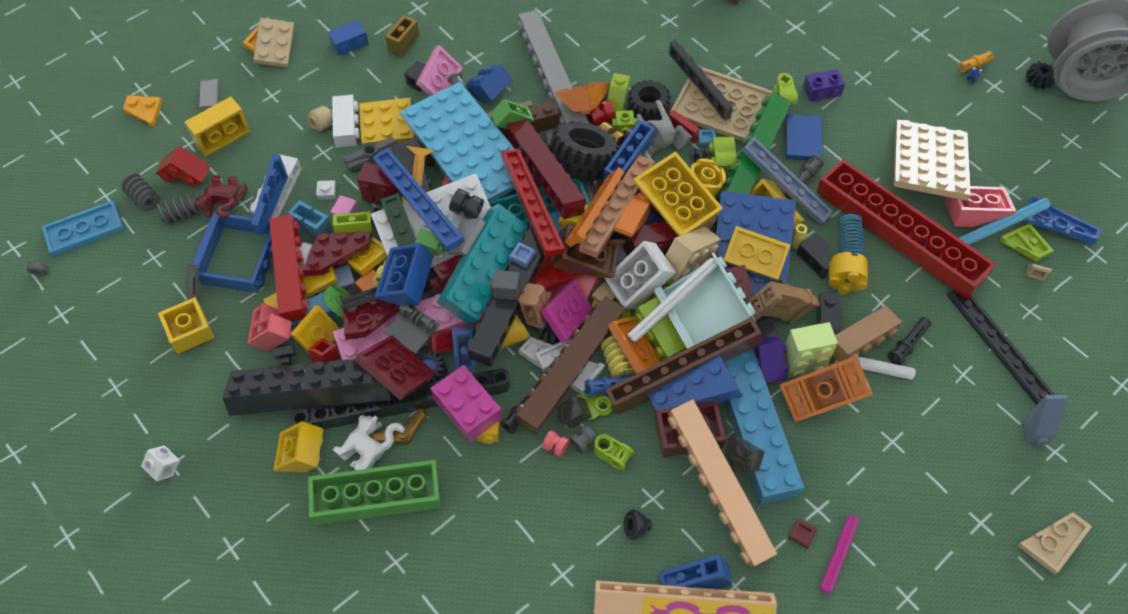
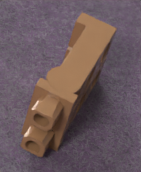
[746,281,820,324]

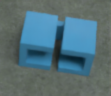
[288,200,332,238]

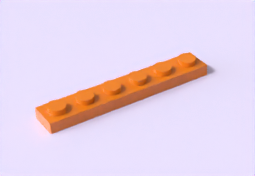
[565,167,624,247]

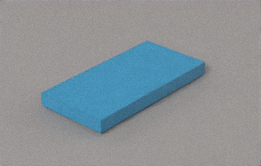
[41,200,125,257]

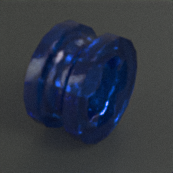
[966,66,982,84]

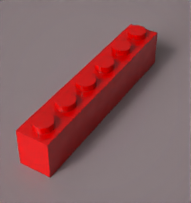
[269,214,309,322]

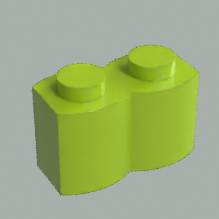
[708,137,737,173]

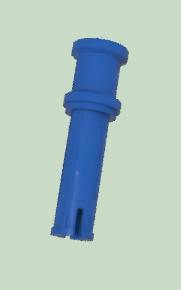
[584,374,635,398]

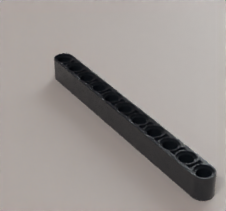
[290,368,510,430]

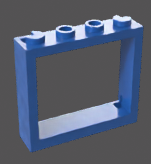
[192,212,273,293]

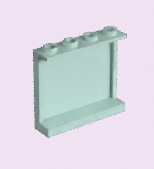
[653,252,756,349]

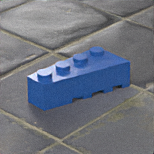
[648,355,743,410]

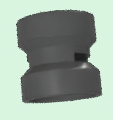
[569,425,597,454]

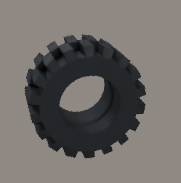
[627,80,671,123]

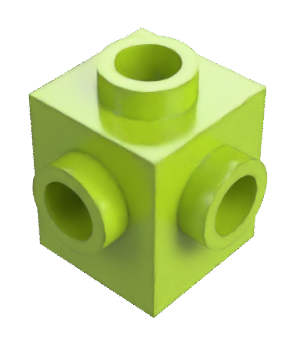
[612,111,637,135]

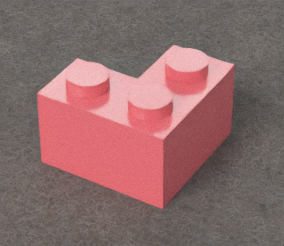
[247,303,292,352]

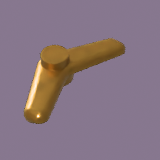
[370,408,427,445]

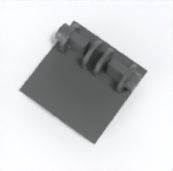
[384,304,440,354]

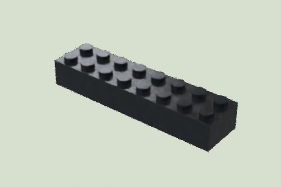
[222,359,392,416]

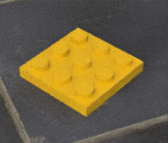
[359,98,415,146]

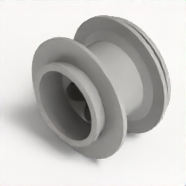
[1047,0,1128,101]

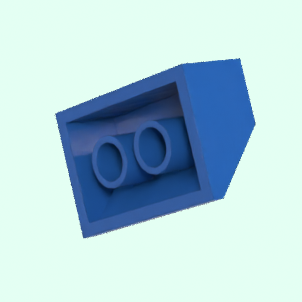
[374,243,434,306]

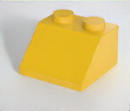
[273,421,323,472]

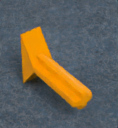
[406,146,435,187]

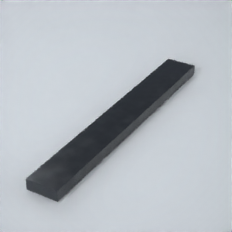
[947,290,1055,405]

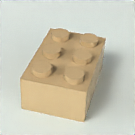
[665,226,721,282]

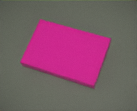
[540,279,594,343]

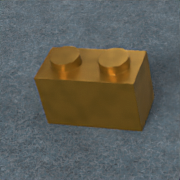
[385,15,419,56]

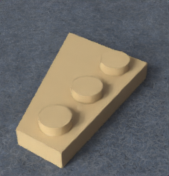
[1017,512,1092,575]

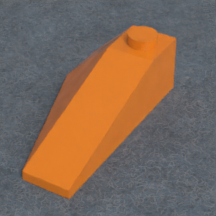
[555,81,611,114]

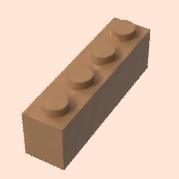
[832,306,902,362]

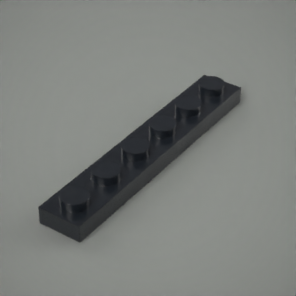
[669,40,733,121]

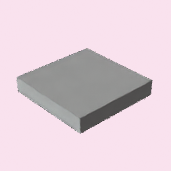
[444,218,485,255]

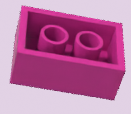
[430,365,502,443]

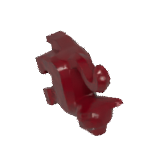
[194,175,248,219]

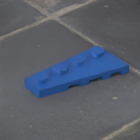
[251,154,288,236]
[1022,196,1102,245]

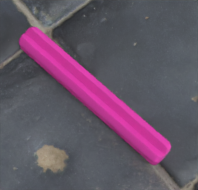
[819,515,859,594]

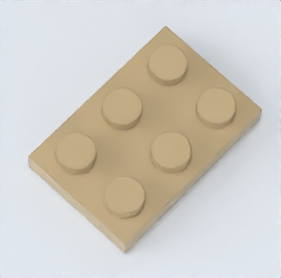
[254,18,294,68]

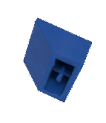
[467,64,513,103]

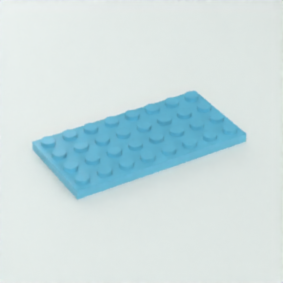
[400,82,535,203]

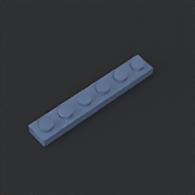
[741,137,833,225]

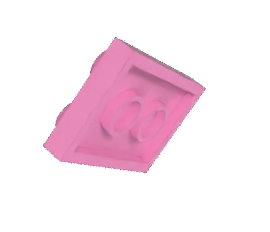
[416,45,463,96]

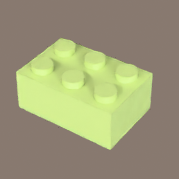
[784,322,838,378]

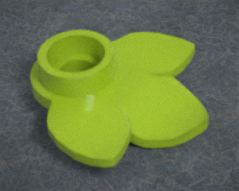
[575,386,613,420]

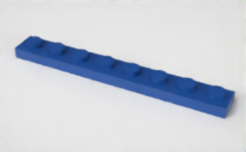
[373,148,465,251]

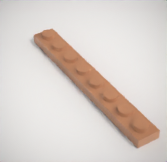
[579,155,655,258]

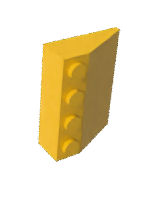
[633,151,723,236]

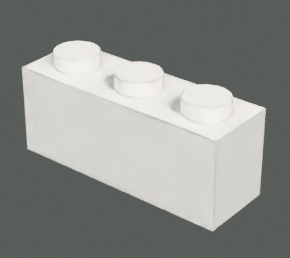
[332,95,360,148]

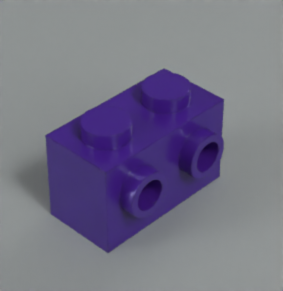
[803,69,845,101]
[754,336,788,383]

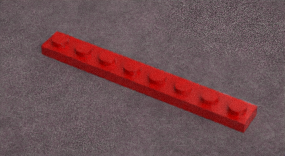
[501,149,565,257]

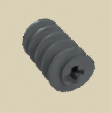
[121,173,160,211]
[157,194,200,225]

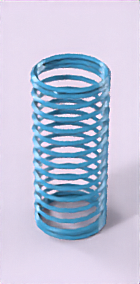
[838,214,865,256]

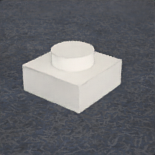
[316,180,336,200]

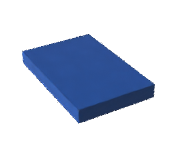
[786,114,822,160]

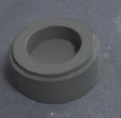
[27,262,48,276]

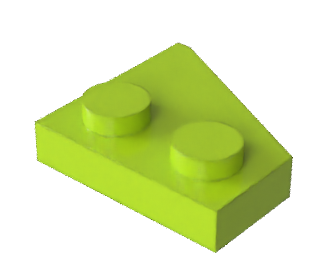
[999,223,1054,262]

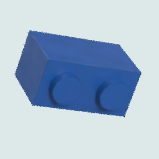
[328,20,369,56]
[452,326,476,370]

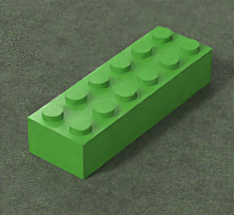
[308,460,442,526]

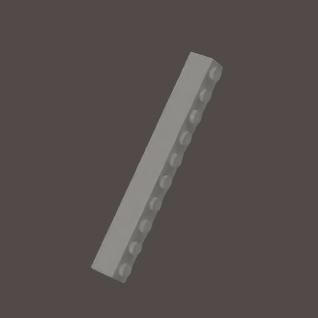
[517,10,588,125]

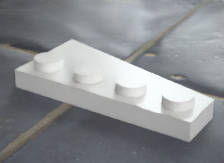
[519,337,605,395]

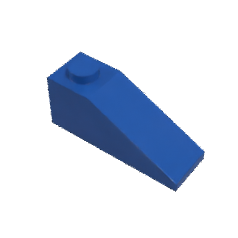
[659,554,733,589]

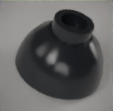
[624,509,652,540]

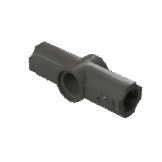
[343,137,396,172]

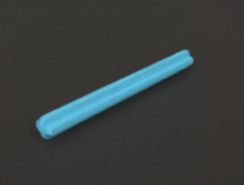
[959,198,1051,245]

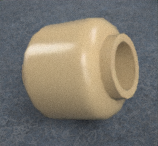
[308,106,333,131]

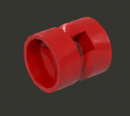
[585,100,616,126]

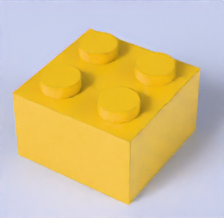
[158,297,215,354]

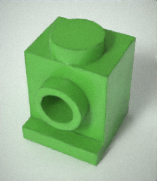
[414,229,445,256]

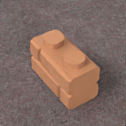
[518,283,549,328]

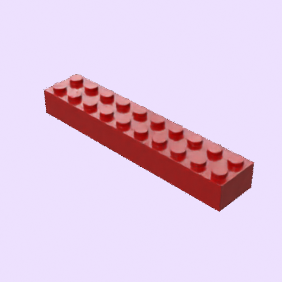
[816,159,997,299]

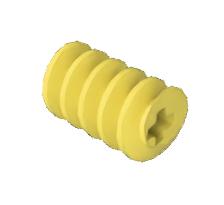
[601,336,635,378]

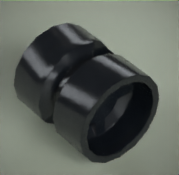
[449,188,484,219]

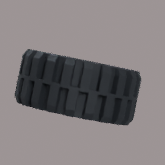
[549,121,619,182]

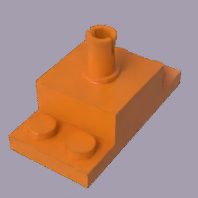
[780,356,873,422]

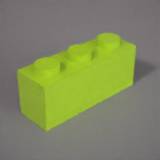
[635,297,686,361]

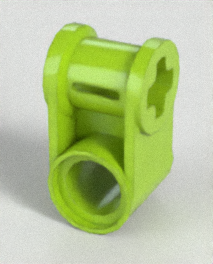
[774,73,798,106]
[594,434,634,471]

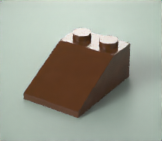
[552,224,619,279]

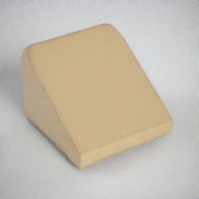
[1025,264,1052,281]

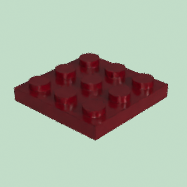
[354,335,436,400]

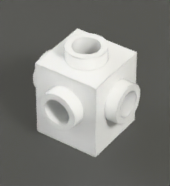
[141,446,180,481]

